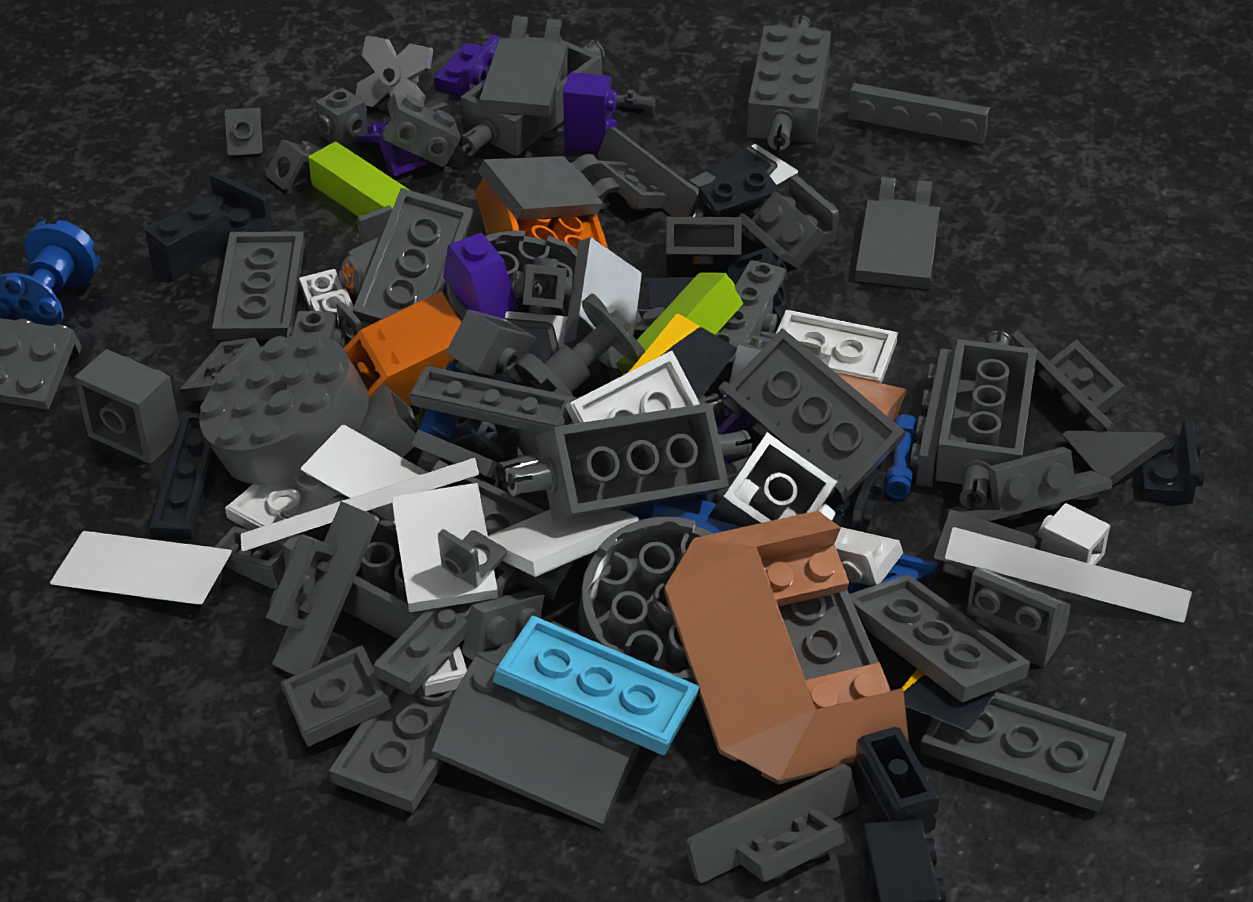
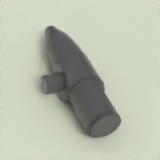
[616,90,655,109]

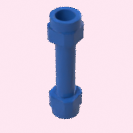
[885,414,918,499]

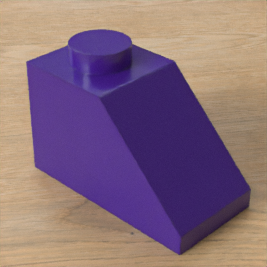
[443,232,519,319]

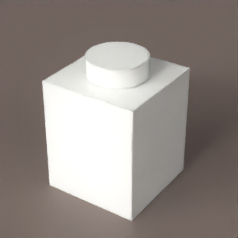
[1038,503,1110,565]

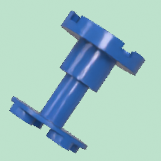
[0,220,100,326]

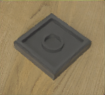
[280,645,392,747]

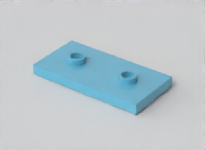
[493,615,700,755]

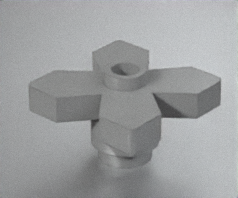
[355,36,433,107]

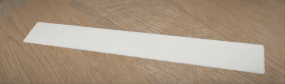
[240,458,479,551]
[945,527,1191,623]

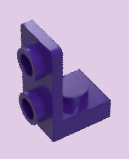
[358,121,426,176]

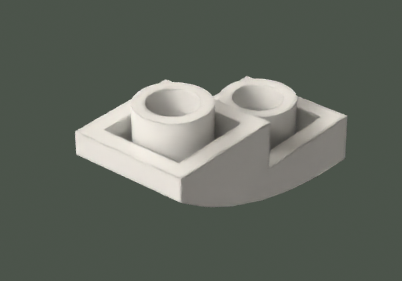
[299,269,354,327]

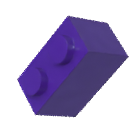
[563,72,617,153]

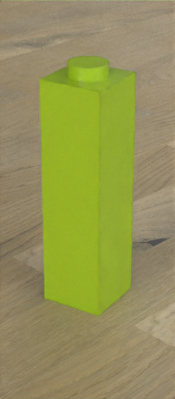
[308,141,411,217]
[616,273,743,375]

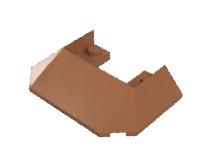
[664,511,909,784]

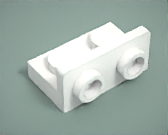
[835,527,903,586]

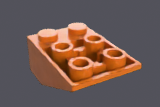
[344,291,462,407]

